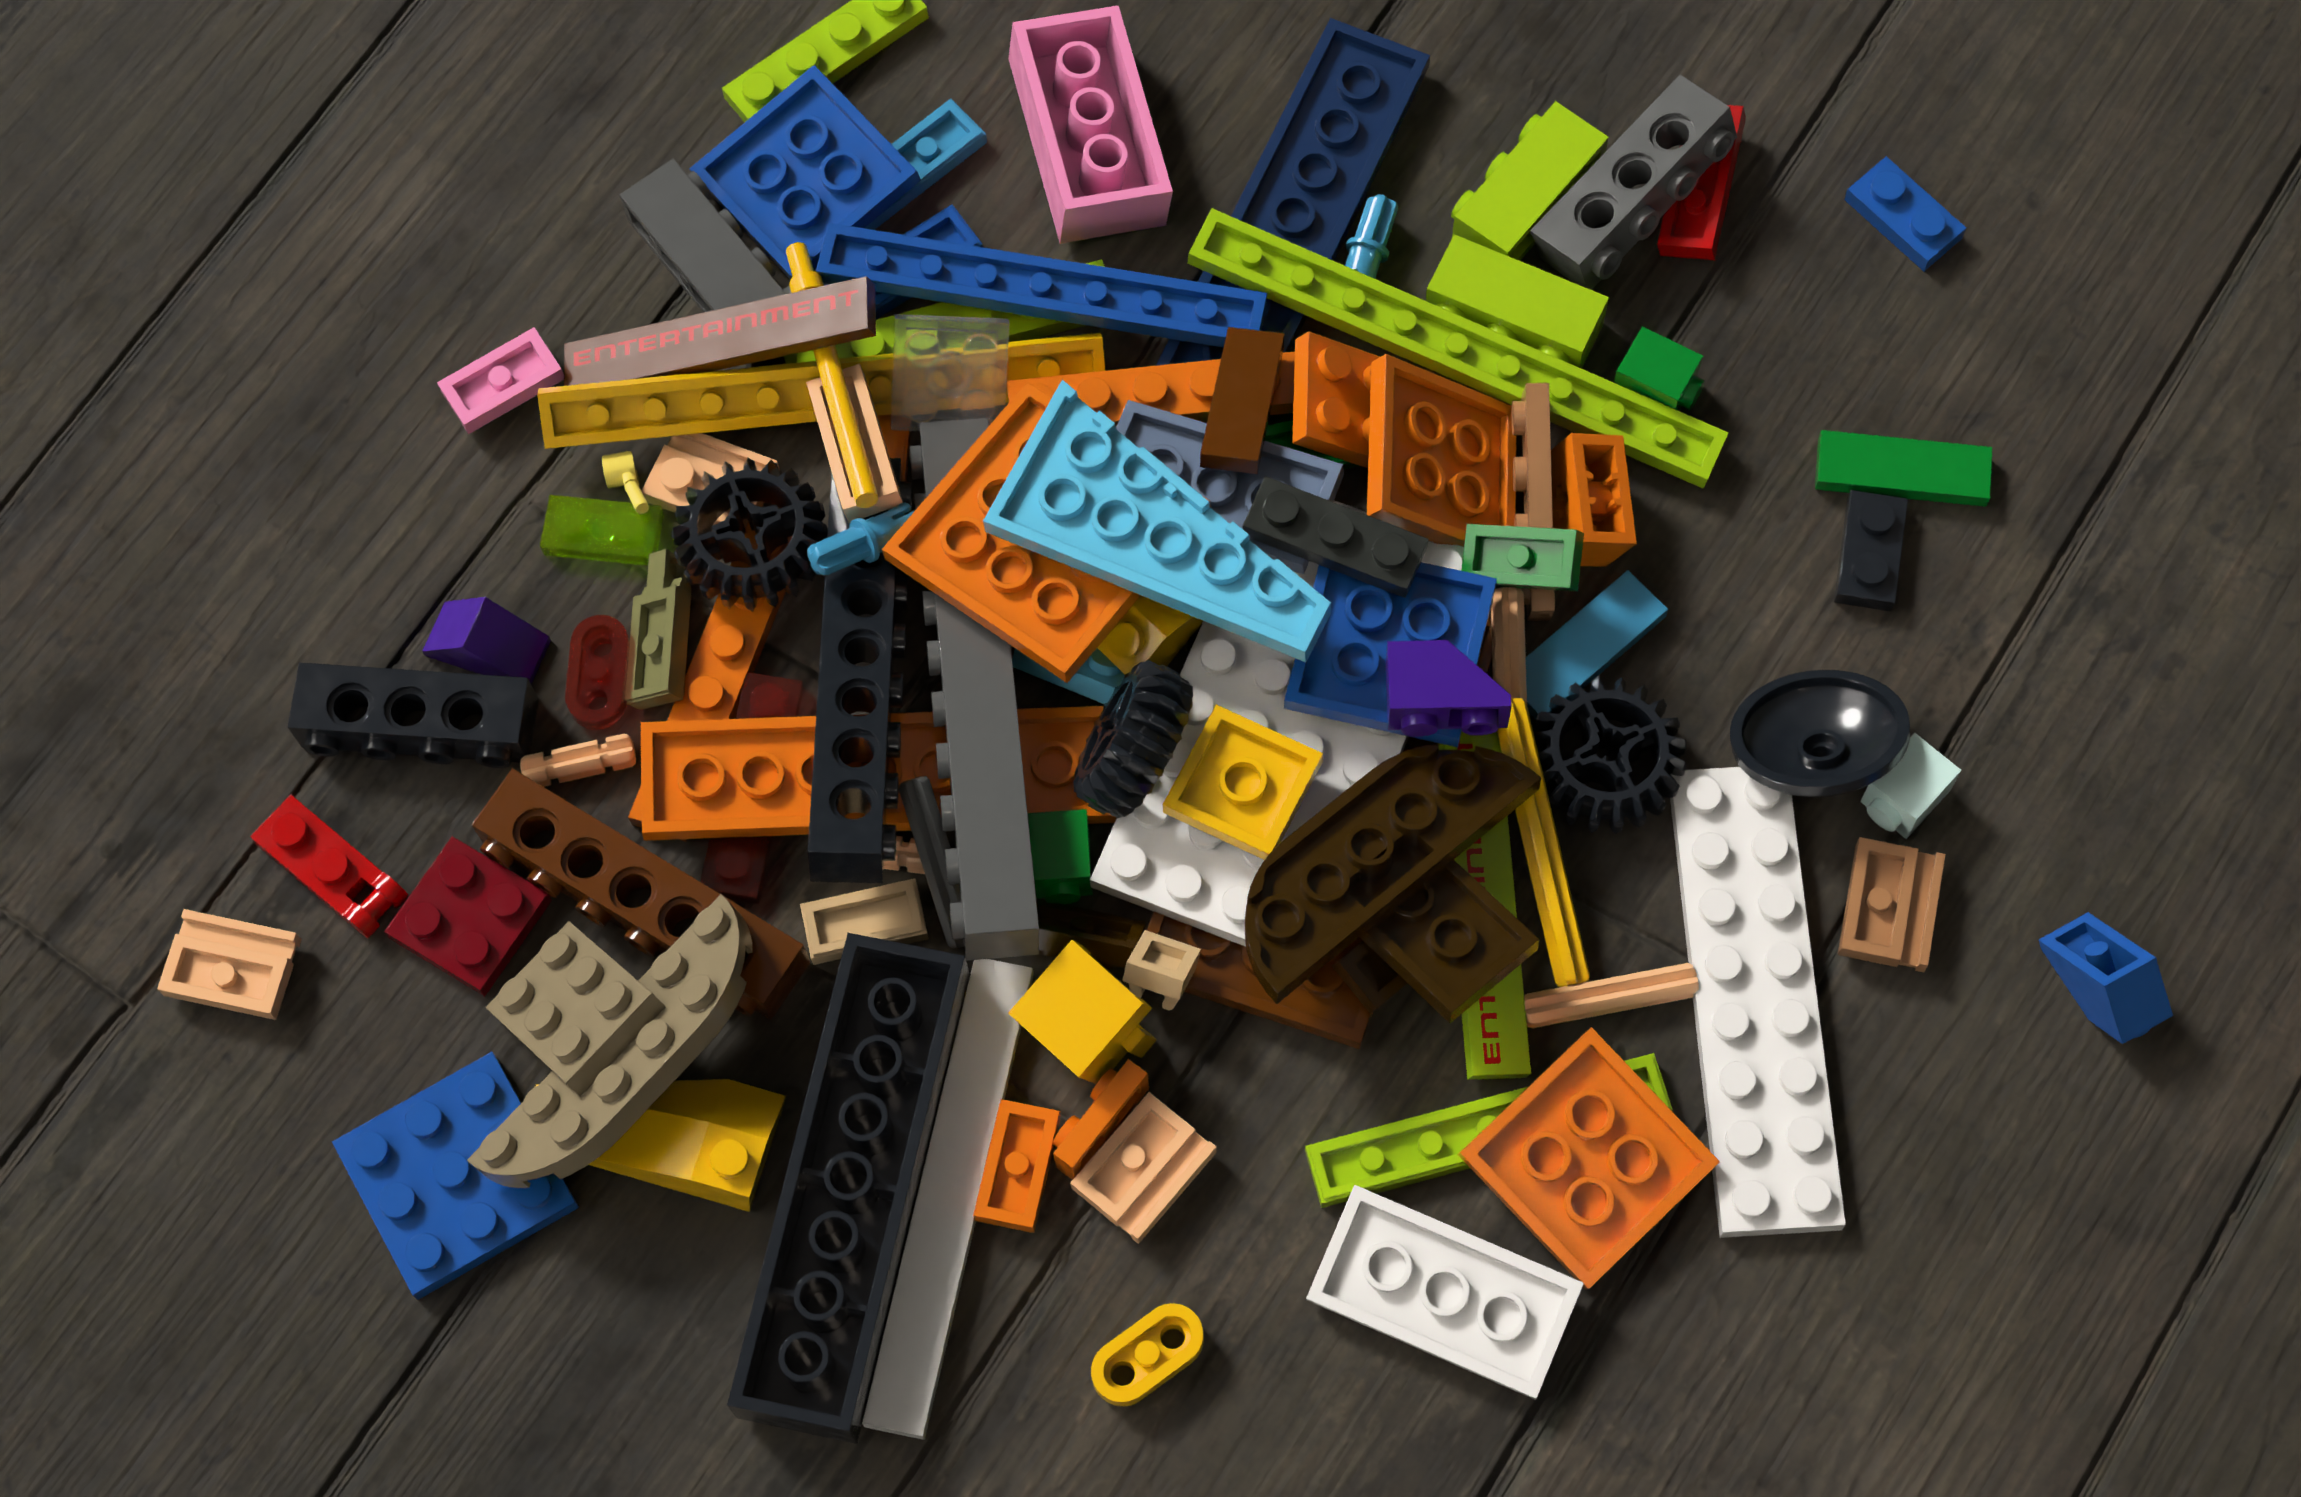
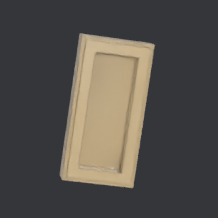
[800,878,929,965]

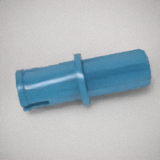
[1345,194,1398,279]
[807,502,914,575]

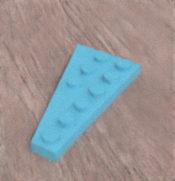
[983,380,1331,662]

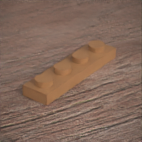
[1511,383,1555,621]

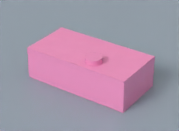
[1008,5,1173,244]

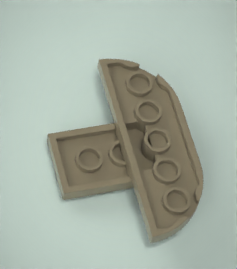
[467,894,752,1188]

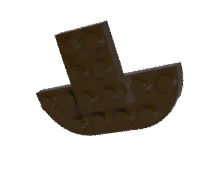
[1244,744,1541,1023]

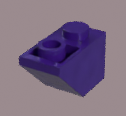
[1386,640,1512,737]

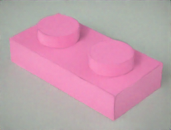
[437,327,564,434]

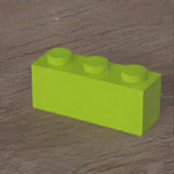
[1451,101,1609,261]
[1426,234,1609,369]

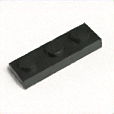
[1242,476,1429,598]

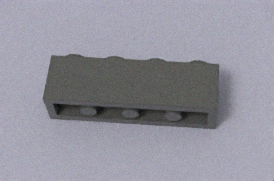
[619,158,791,368]

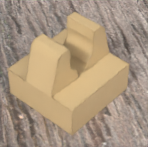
[1123,930,1201,1010]

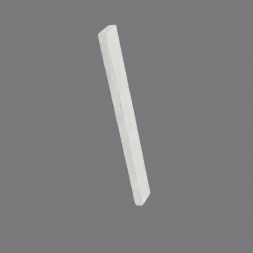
[862,959,1034,1440]

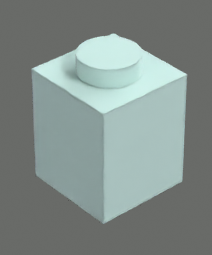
[1861,733,1962,839]

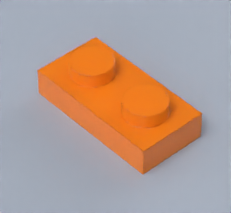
[1053,1059,1149,1180]
[973,1099,1061,1233]

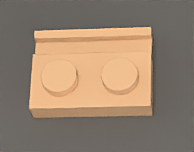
[641,433,780,528]
[157,909,302,1020]
[1070,1092,1217,1244]

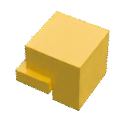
[1008,940,1157,1084]

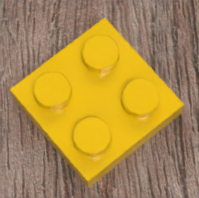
[1162,704,1323,860]

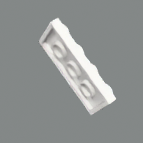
[1306,1185,1584,1400]

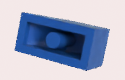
[2038,912,2173,1044]

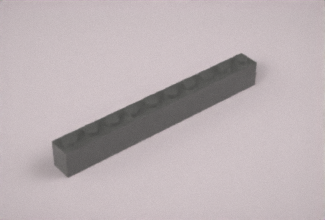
[910,418,1039,961]

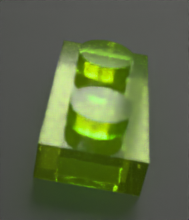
[540,495,664,566]

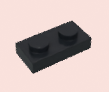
[1834,490,1908,612]

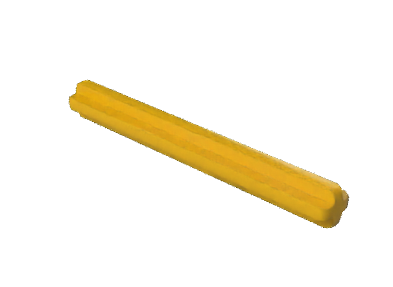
[1497,698,1590,987]

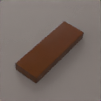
[1200,327,1284,474]

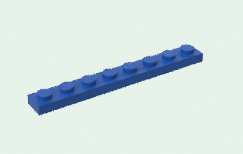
[816,223,1267,347]

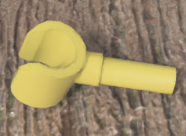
[602,451,649,514]

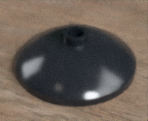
[1730,670,1910,798]

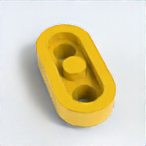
[1091,1303,1204,1406]

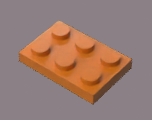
[1292,331,1380,468]

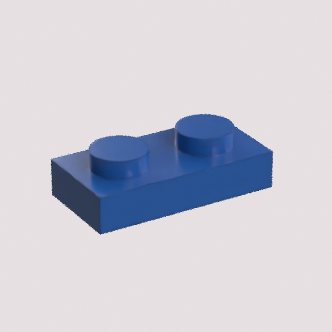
[1844,156,1966,272]

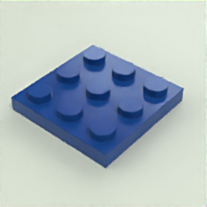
[689,65,921,280]
[1284,562,1497,747]
[332,1052,579,1300]

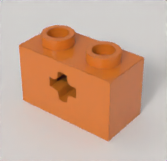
[1551,433,1637,567]

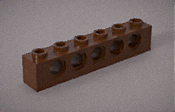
[471,768,811,1020]

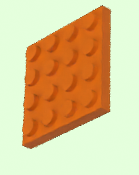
[882,382,1211,683]

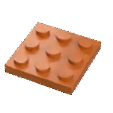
[1367,354,1516,547]
[1457,1027,1720,1290]

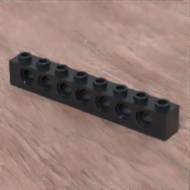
[808,458,913,884]

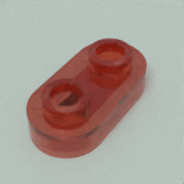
[565,615,630,730]

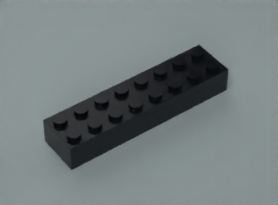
[727,933,970,1444]

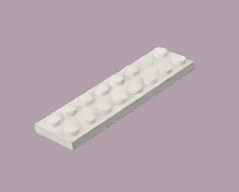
[1670,767,1846,1238]

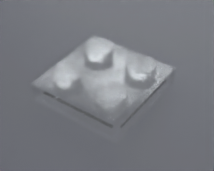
[890,314,1010,431]

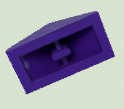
[422,597,551,685]

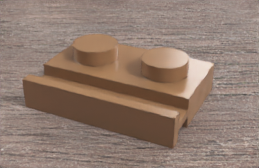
[1838,837,1945,973]

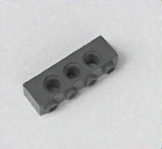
[1530,75,1737,290]

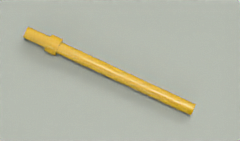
[786,242,878,508]

